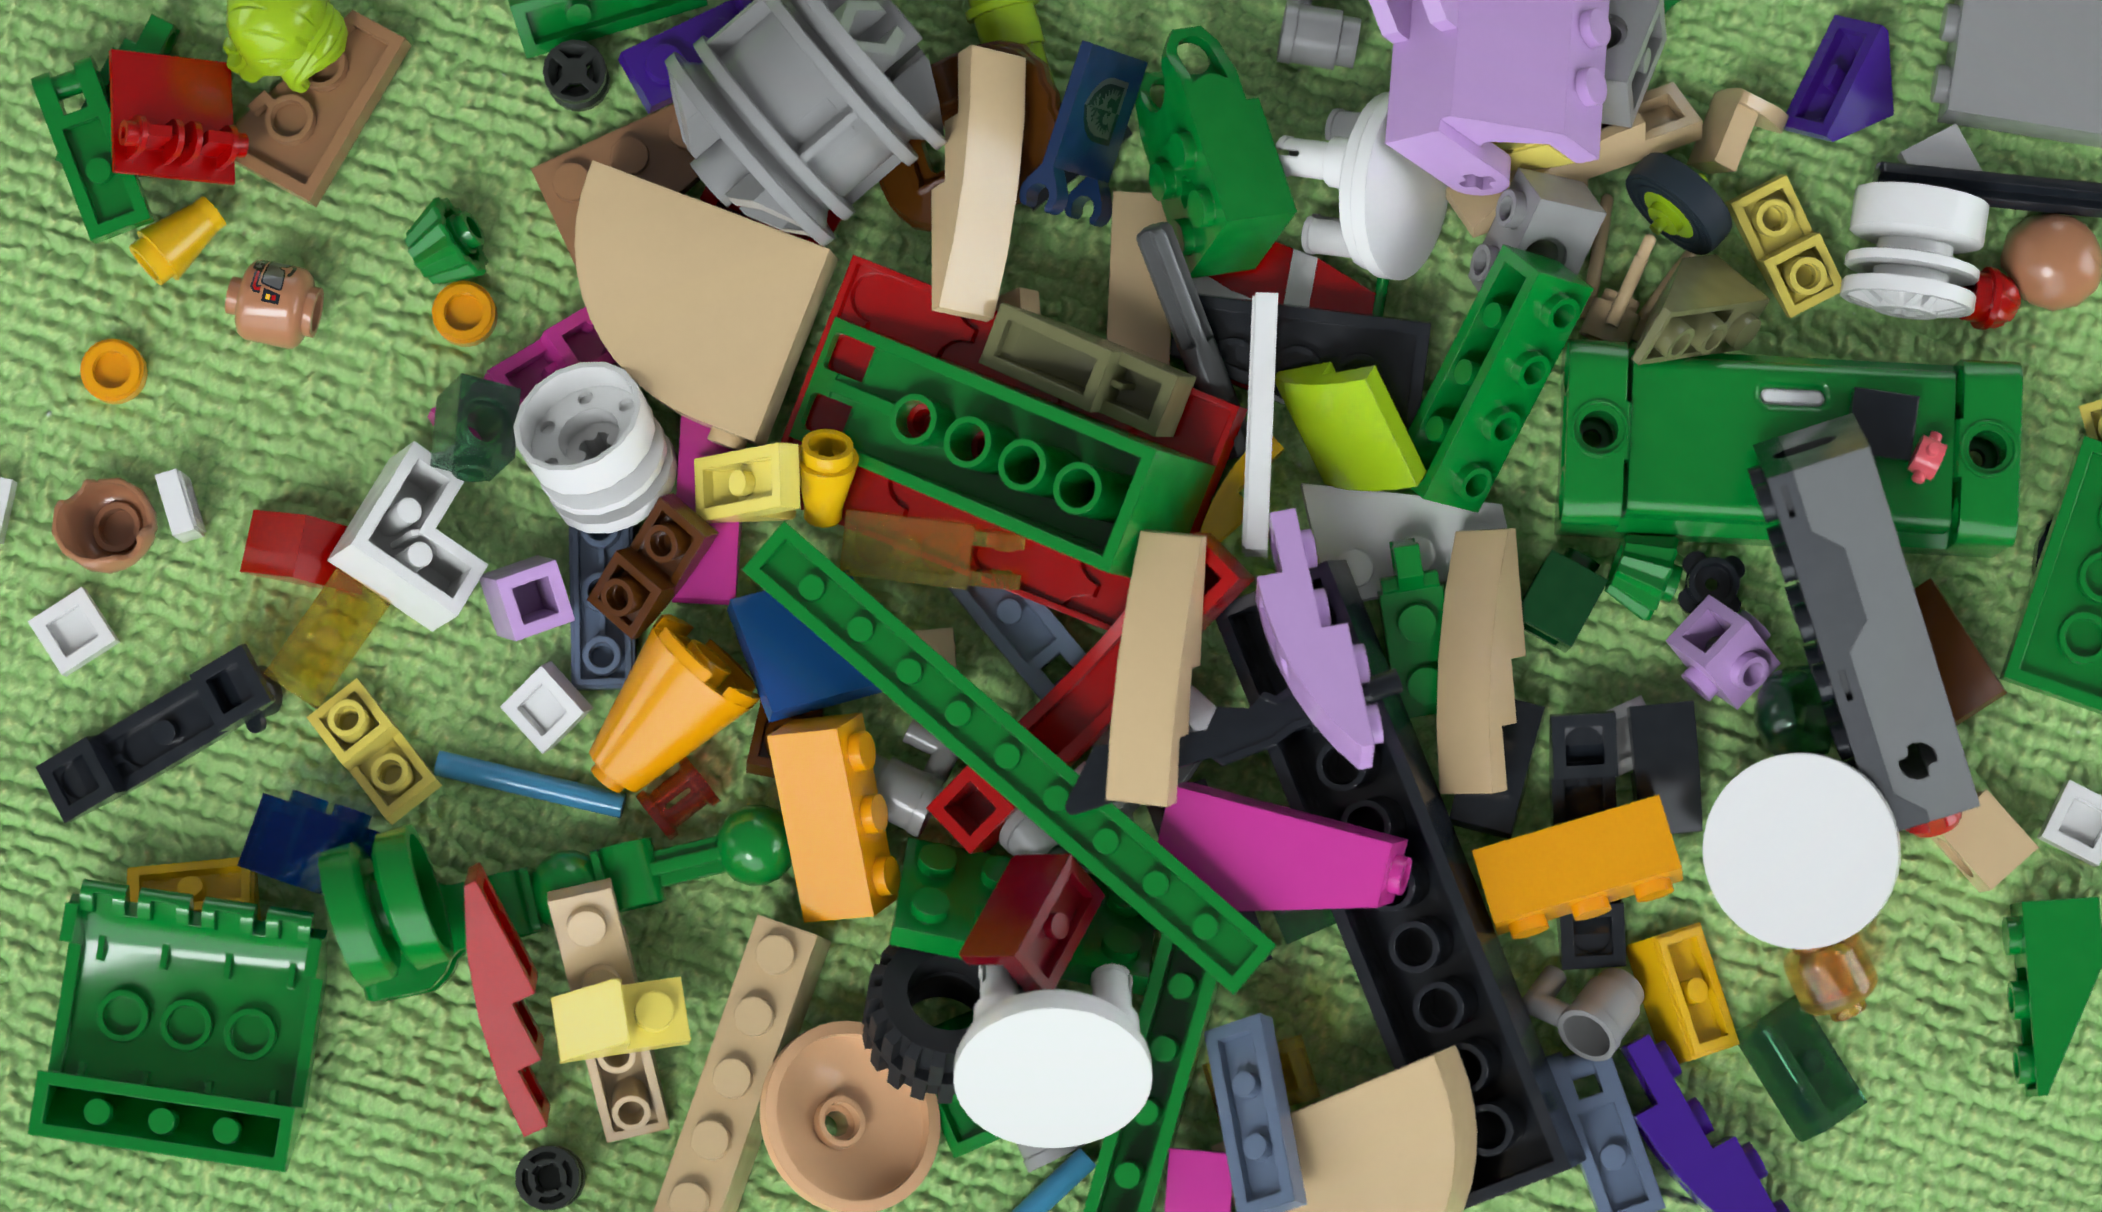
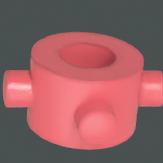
[1907,431,1948,484]

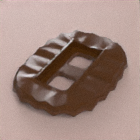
[879,40,1060,232]

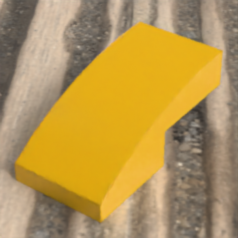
[1199,435,1284,543]

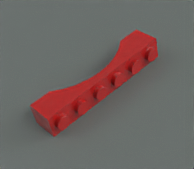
[926,532,1255,854]

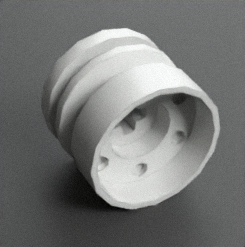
[1840,182,1990,320]
[513,362,678,533]

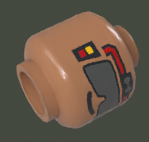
[225,260,324,349]

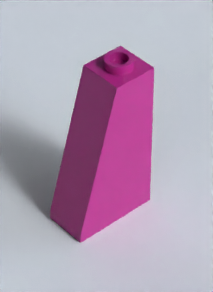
[1157,781,1412,912]

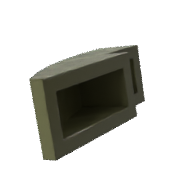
[979,303,1196,437]

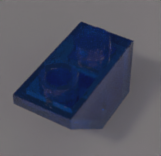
[237,789,381,895]

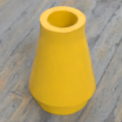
[129,196,226,286]
[799,429,859,528]

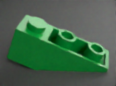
[2002,897,2102,1097]

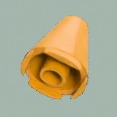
[589,614,760,793]

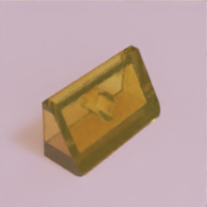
[264,568,390,709]

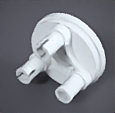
[1275,92,1448,280]
[1703,752,1901,949]
[954,963,1152,1148]

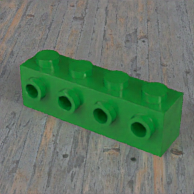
[1408,244,1594,513]

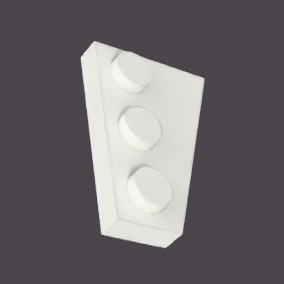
[1300,483,1507,602]

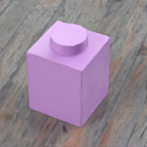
[480,555,575,641]

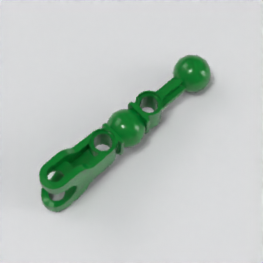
[363,805,792,1002]

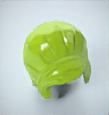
[223,0,348,93]

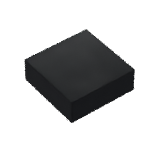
[1849,387,1920,462]

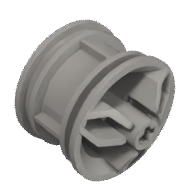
[664,0,947,247]

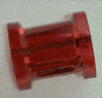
[635,757,721,841]

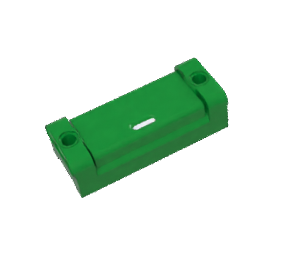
[1554,339,2023,558]

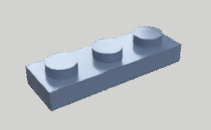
[1204,1013,1307,1212]

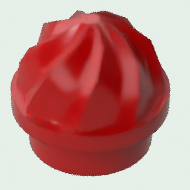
[1959,267,2021,330]

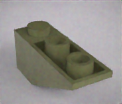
[1632,254,1770,365]

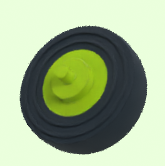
[1626,152,1732,255]

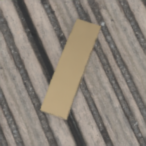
[931,45,1026,322]
[1106,191,1171,439]
[1436,528,1526,794]
[1106,530,1207,807]

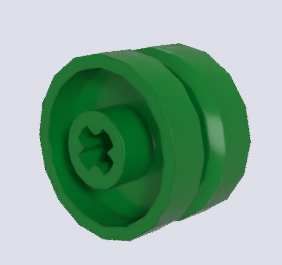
[318,824,454,988]

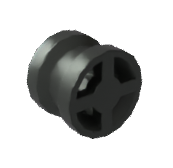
[543,40,610,112]

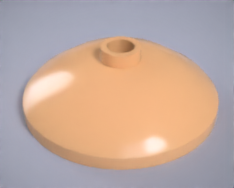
[760,1021,941,1212]

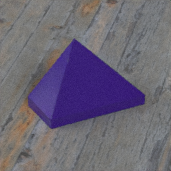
[1784,15,1894,142]

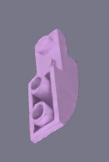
[1256,508,1384,770]

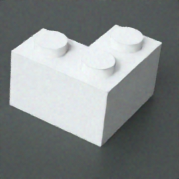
[327,441,489,632]

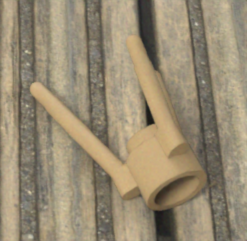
[1579,194,1697,346]

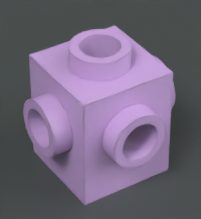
[1665,595,1781,710]

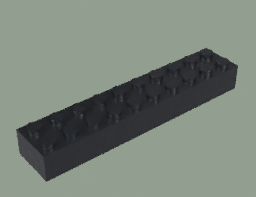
[1215,560,1587,1209]

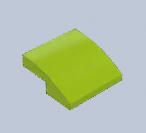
[1275,362,1427,491]

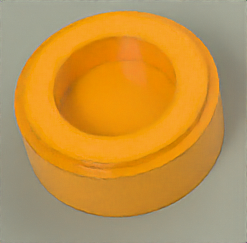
[432,281,498,347]
[80,339,148,404]

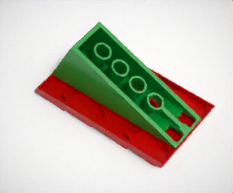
[781,255,1248,631]

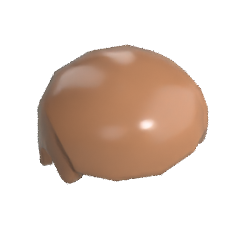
[2000,213,2102,311]
[52,478,158,574]

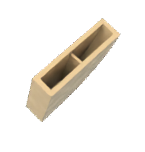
[574,160,839,451]
[1211,1045,1477,1212]

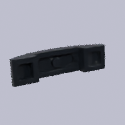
[36,644,276,823]
[1549,711,1626,970]

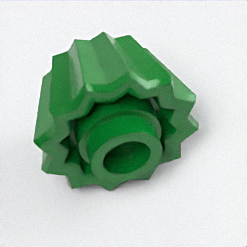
[404,197,488,285]
[1604,535,1683,621]

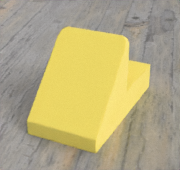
[694,442,801,523]
[550,976,691,1064]

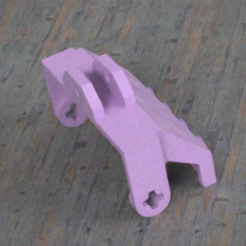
[1369,0,1611,196]

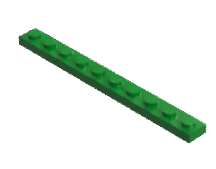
[742,521,1277,996]

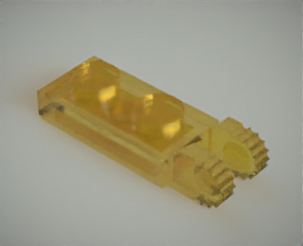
[840,509,1026,590]

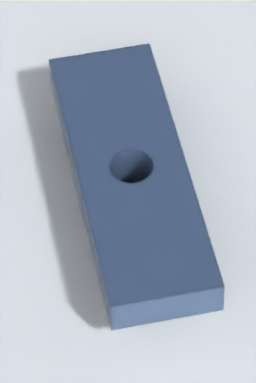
[569,526,637,691]

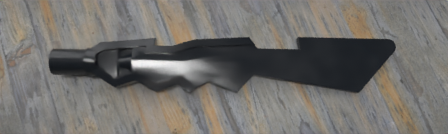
[1065,668,1403,815]

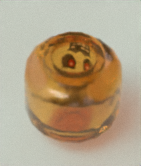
[1783,932,1878,1022]

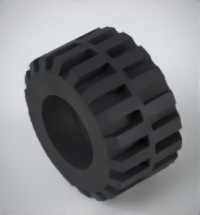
[862,945,1026,1104]

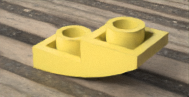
[1725,174,1842,318]
[306,678,443,825]

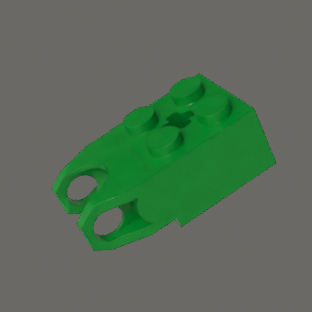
[1135,26,1297,278]

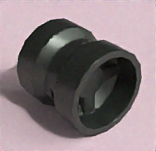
[515,1146,585,1210]

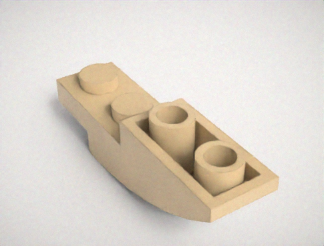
[1446,82,1703,238]
[547,878,670,1143]

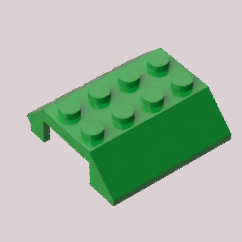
[27,879,328,1172]

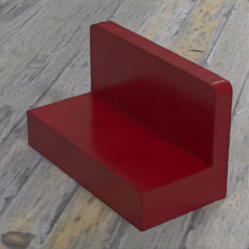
[959,854,1105,992]

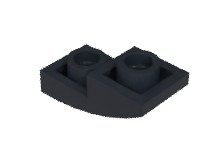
[1450,699,1545,839]
[1627,701,1702,834]

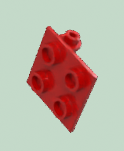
[109,49,249,185]

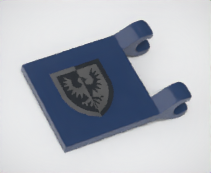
[1019,40,1148,227]

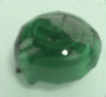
[1754,665,1833,756]

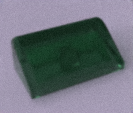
[1736,993,1867,1142]

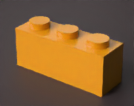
[767,712,900,923]
[1472,795,1683,939]

